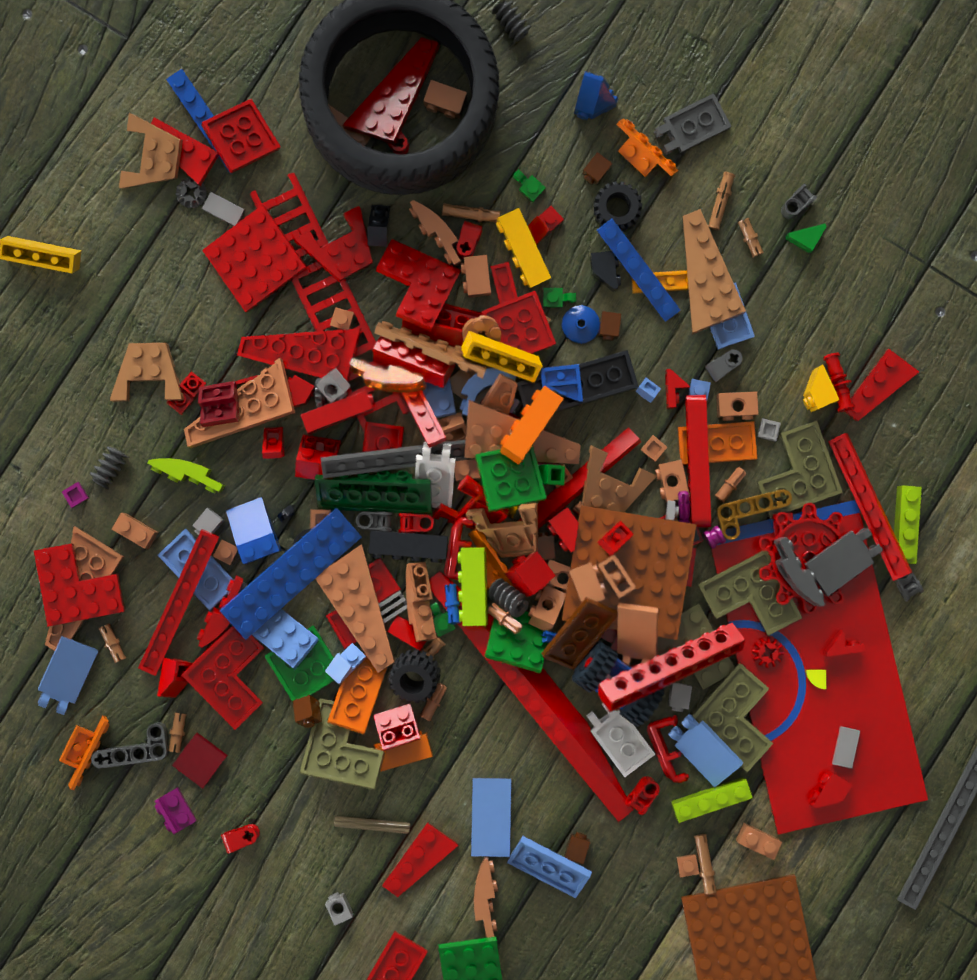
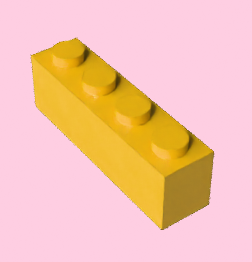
[496,208,551,288]
[0,236,81,273]
[461,331,542,382]

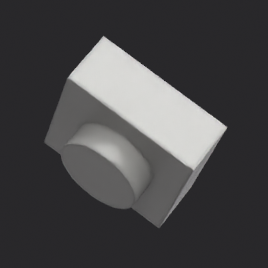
[666,500,679,521]

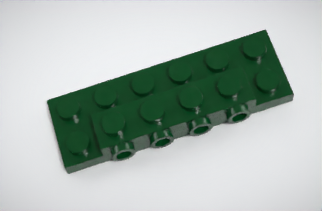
[315,470,433,514]

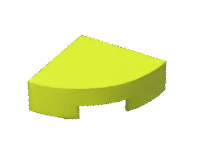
[806,669,826,689]

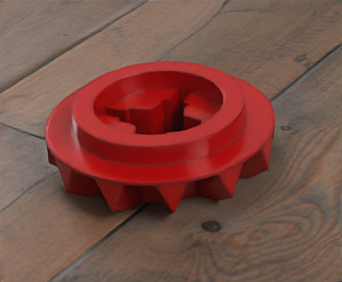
[753,637,784,668]

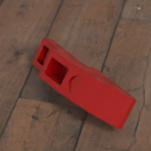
[197,575,243,648]

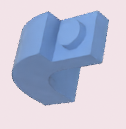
[460,368,516,417]

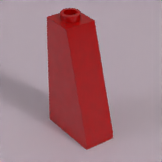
[300,390,375,435]

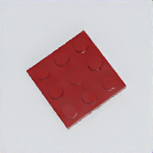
[201,99,281,173]
[482,291,556,354]

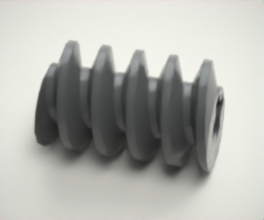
[491,0,531,43]
[89,446,130,489]
[488,578,529,617]

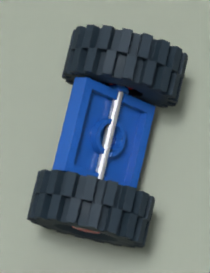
[572,641,665,727]

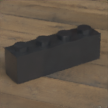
[369,530,448,563]

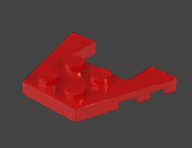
[294,206,372,282]
[432,475,509,530]

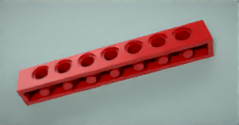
[598,623,745,713]

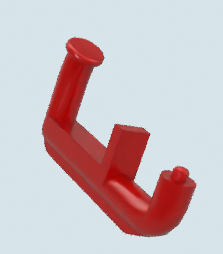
[444,517,476,580]
[647,715,689,783]

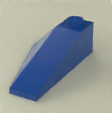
[574,72,618,120]

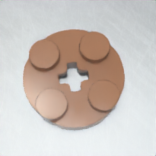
[462,315,501,342]

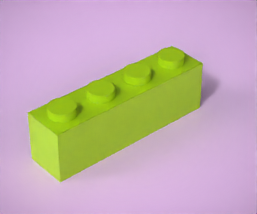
[894,485,922,564]
[458,547,488,626]
[670,777,752,823]

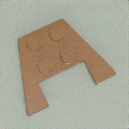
[119,113,183,189]
[110,343,184,402]
[582,445,656,512]
[466,503,538,558]

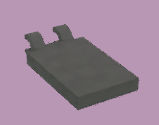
[653,93,732,155]
[804,528,883,596]

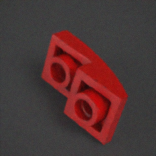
[167,371,206,415]

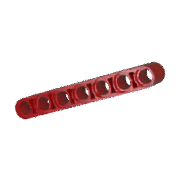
[685,395,711,528]

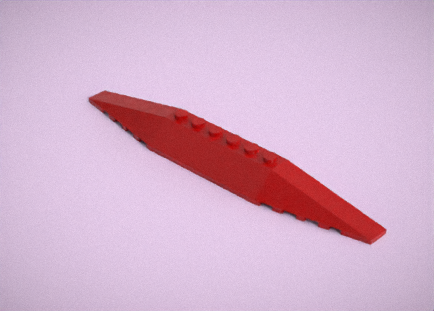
[429,571,633,822]

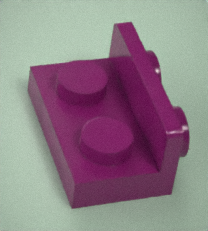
[155,787,197,834]

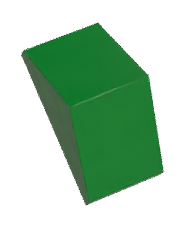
[785,223,826,254]

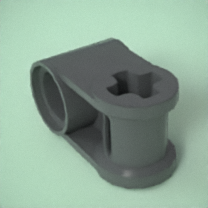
[781,183,818,219]
[704,350,742,382]
[356,512,393,532]
[894,569,924,602]

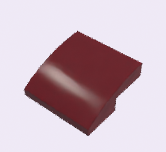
[198,381,239,427]
[172,733,228,789]

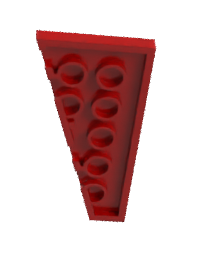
[343,37,440,144]
[237,328,361,382]

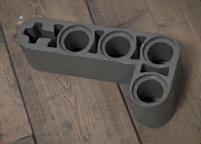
[91,722,169,768]

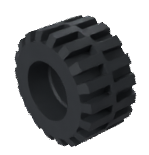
[593,181,642,232]
[389,650,440,703]

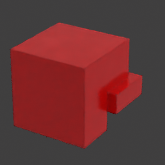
[504,551,556,597]

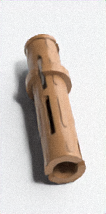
[708,172,735,231]
[442,203,500,223]
[694,834,717,894]

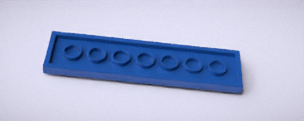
[219,508,362,640]

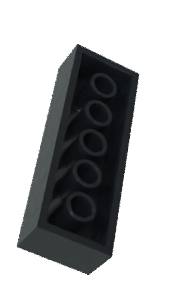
[517,350,639,413]

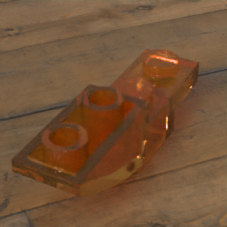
[349,358,427,393]

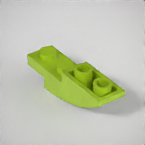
[147,458,225,494]

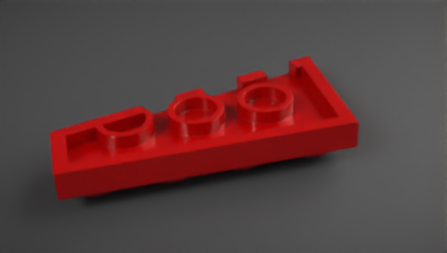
[151,117,219,186]
[845,349,919,421]
[382,822,459,897]

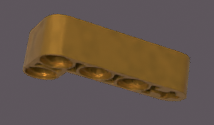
[717,489,792,540]

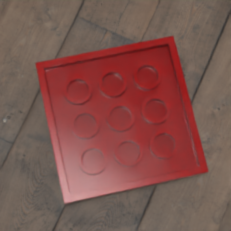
[202,205,307,312]

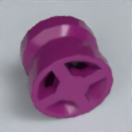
[703,525,726,549]

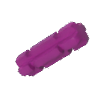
[678,491,690,523]

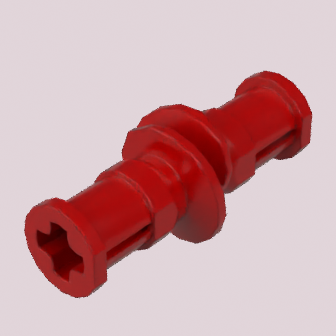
[823,353,855,412]

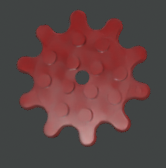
[759,503,861,614]

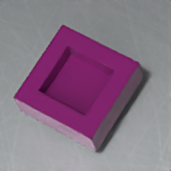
[62,482,89,508]

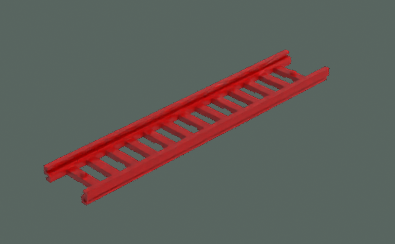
[250,173,410,433]

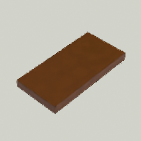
[542,597,618,670]

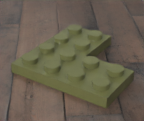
[757,421,843,518]
[697,550,802,636]
[657,604,735,690]
[693,663,773,772]
[300,698,385,790]

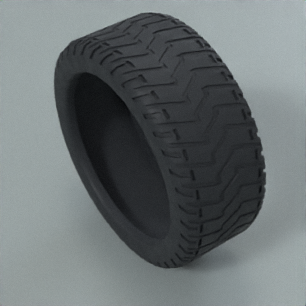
[299,0,499,195]

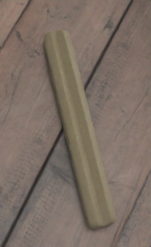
[334,816,410,834]

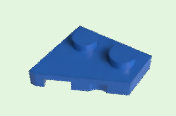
[540,364,583,402]

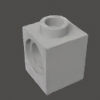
[316,368,350,403]
[192,508,225,535]
[668,682,692,712]
[325,892,354,926]

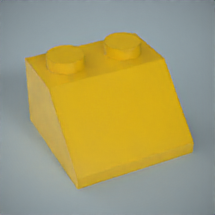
[803,365,839,412]

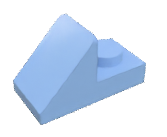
[325,643,366,685]

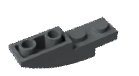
[773,537,825,607]

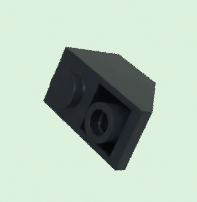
[368,204,390,247]
[590,251,621,292]

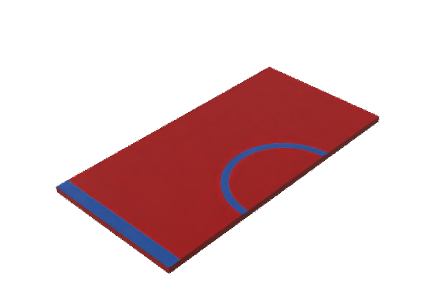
[710,500,928,835]

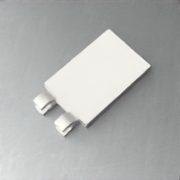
[415,442,456,508]
[586,703,655,777]

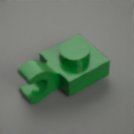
[513,169,546,202]
[543,288,576,308]
[430,602,456,637]

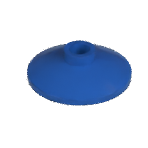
[562,305,600,344]

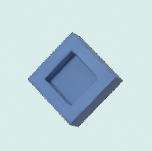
[635,378,661,403]
[688,379,711,402]

